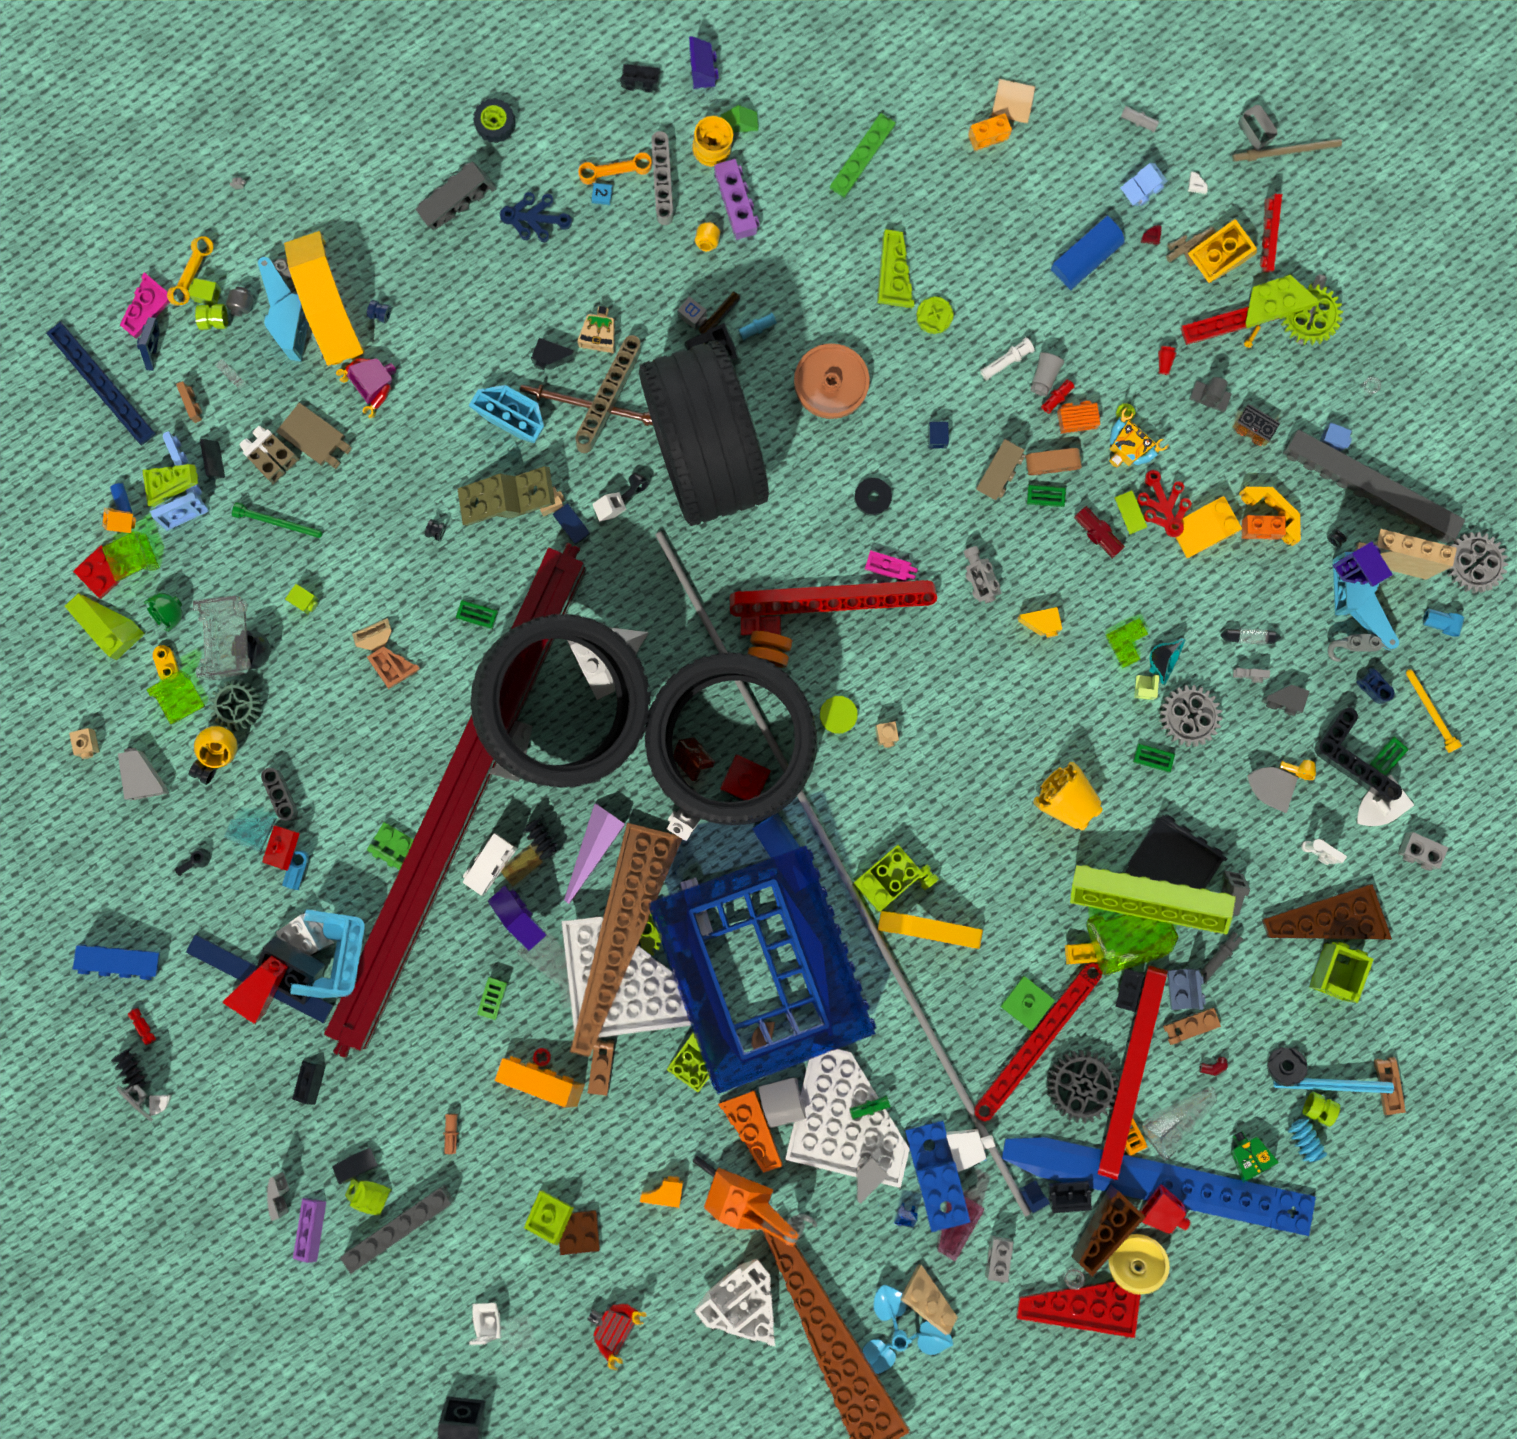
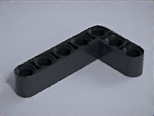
[1315,708,1402,802]

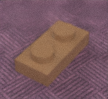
[176,381,202,423]

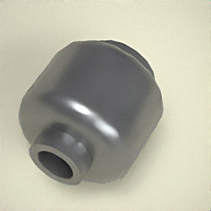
[226,287,254,317]

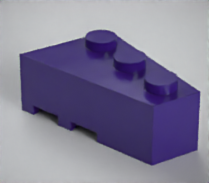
[1333,541,1393,587]
[488,886,547,951]

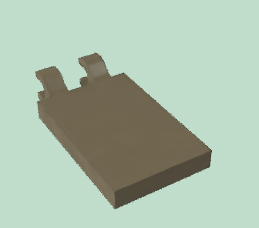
[276,402,352,469]

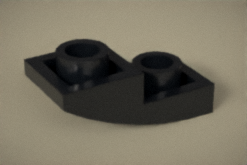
[332,1148,377,1185]

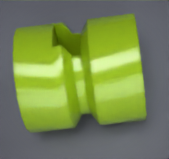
[195,304,228,330]
[1302,1092,1340,1127]

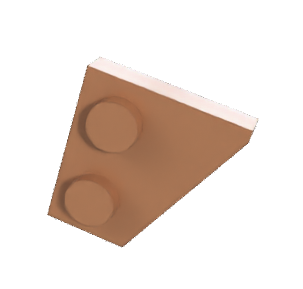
[367,647,420,690]

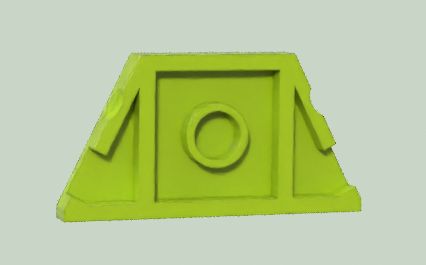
[1246,275,1319,328]

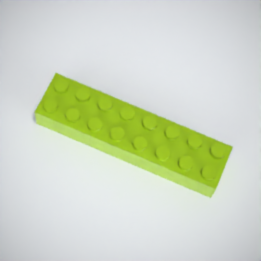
[1070,865,1235,935]

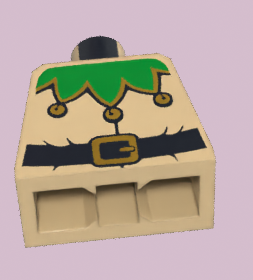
[578,306,615,353]

